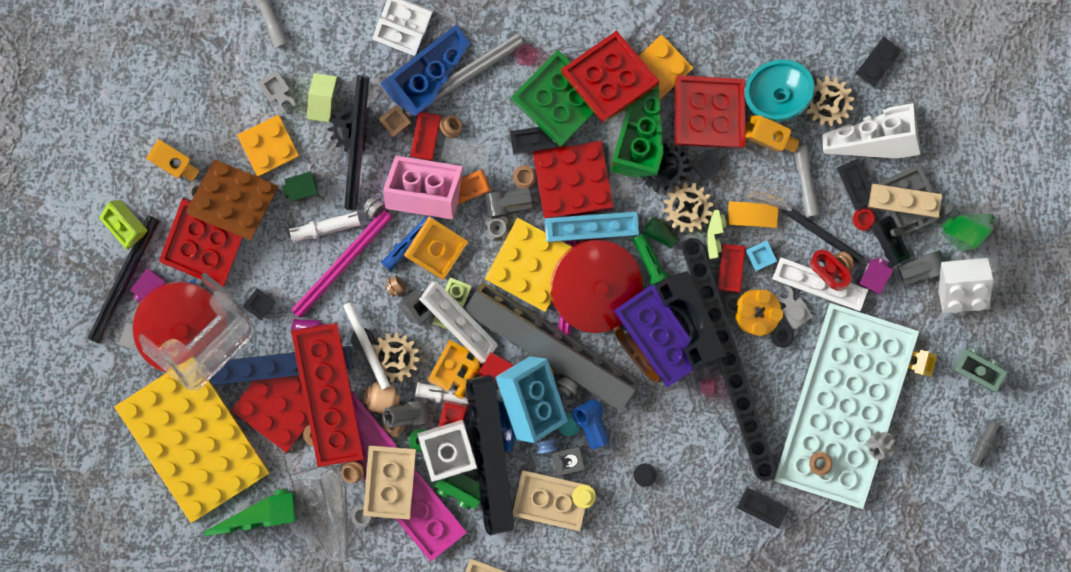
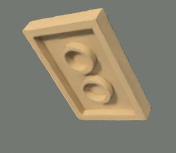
[363,445,416,520]
[513,470,590,531]

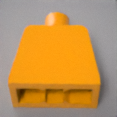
[745,115,799,153]
[146,138,200,182]

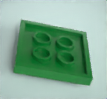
[510,50,594,147]

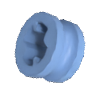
[536,439,558,454]

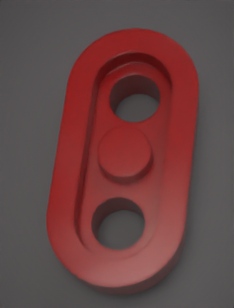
[810,250,852,291]

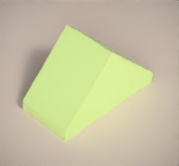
[307,73,337,123]

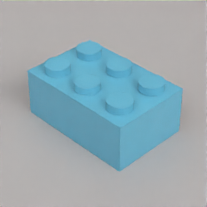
[496,356,568,443]

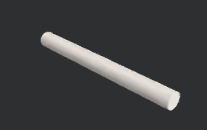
[343,302,390,390]

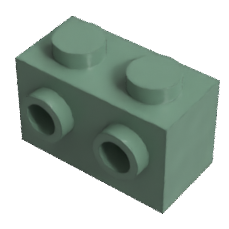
[951,348,1007,392]

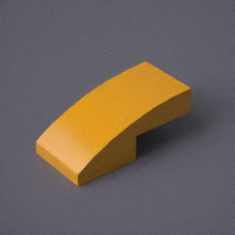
[727,201,778,228]

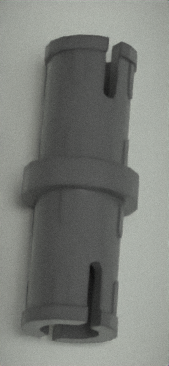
[969,420,1003,468]

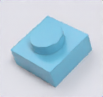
[745,241,777,271]

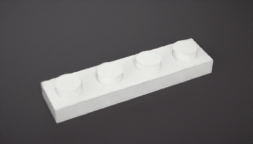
[772,257,868,311]
[419,281,498,363]

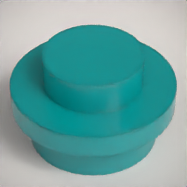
[558,413,580,436]

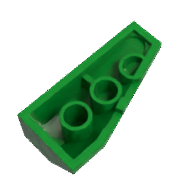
[610,85,663,178]
[940,214,996,252]
[204,488,299,536]

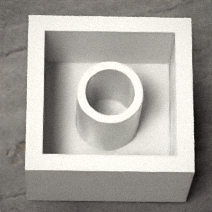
[938,258,993,313]
[417,420,477,482]

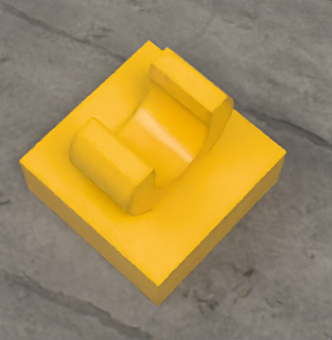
[908,350,937,377]

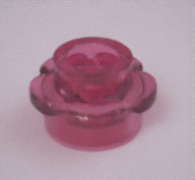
[514,43,537,66]
[700,375,716,398]

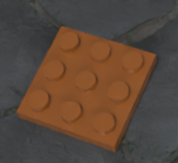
[186,159,278,241]

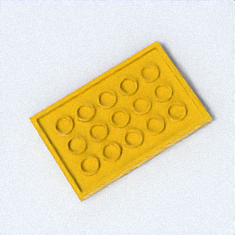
[114,355,270,523]

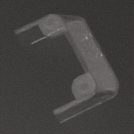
[139,272,254,390]

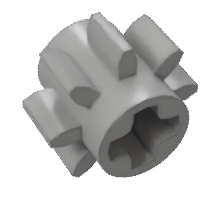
[866,431,897,461]

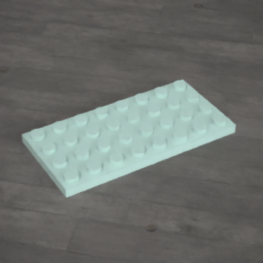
[774,303,919,509]

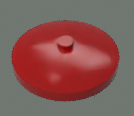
[550,239,643,333]
[132,281,227,373]

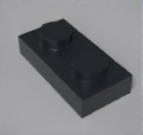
[855,37,902,88]
[510,127,559,155]
[836,159,871,210]
[871,215,911,266]
[736,487,789,529]

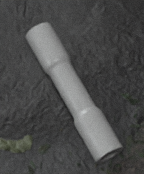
[255,0,288,49]
[794,146,820,217]

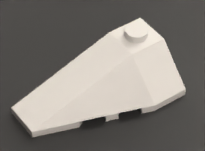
[822,103,920,159]

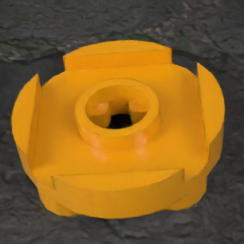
[736,289,783,336]

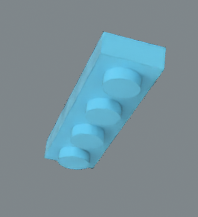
[545,212,639,242]

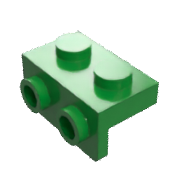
[435,473,481,511]

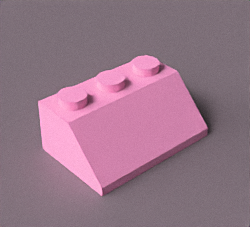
[383,156,463,220]

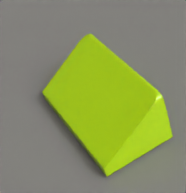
[99,200,147,250]

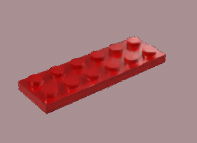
[291,322,364,467]

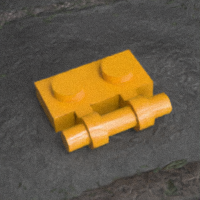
[427,339,481,399]

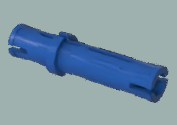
[380,215,438,272]

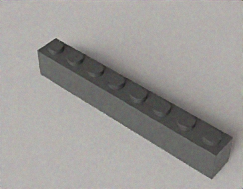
[465,282,640,410]

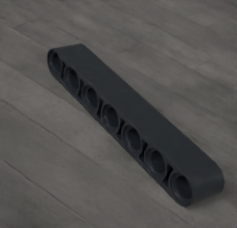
[466,375,514,536]

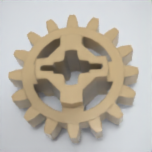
[805,76,854,127]
[663,182,713,233]
[370,332,420,383]

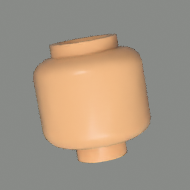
[363,382,399,414]

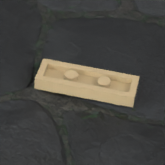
[868,184,942,218]

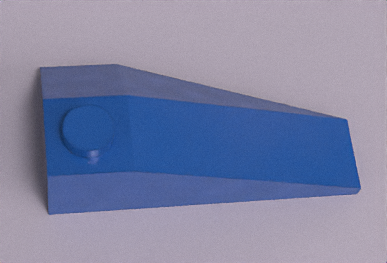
[380,25,470,116]

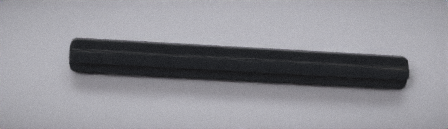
[344,75,370,211]
[88,215,159,343]

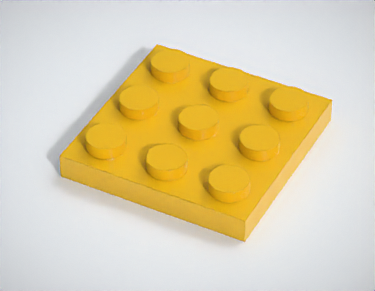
[485,218,571,312]

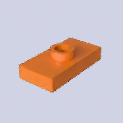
[458,169,492,205]

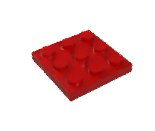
[561,30,659,124]
[675,75,745,149]
[533,141,613,220]
[159,197,243,289]
[231,375,309,453]

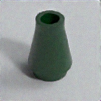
[644,216,679,249]

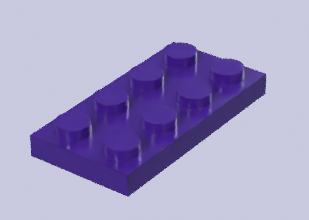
[614,284,693,388]

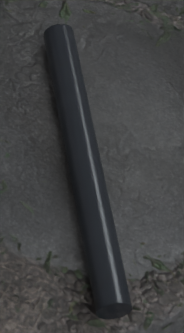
[782,205,864,264]

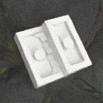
[372,0,433,56]

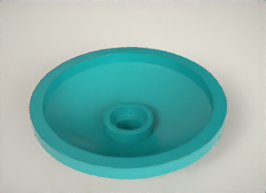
[745,60,815,122]

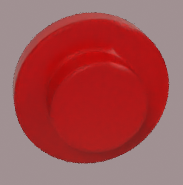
[852,208,876,231]

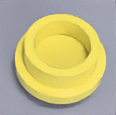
[572,485,596,508]

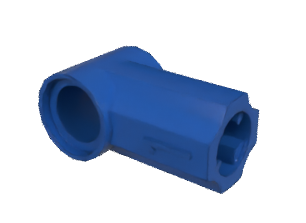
[572,399,610,449]

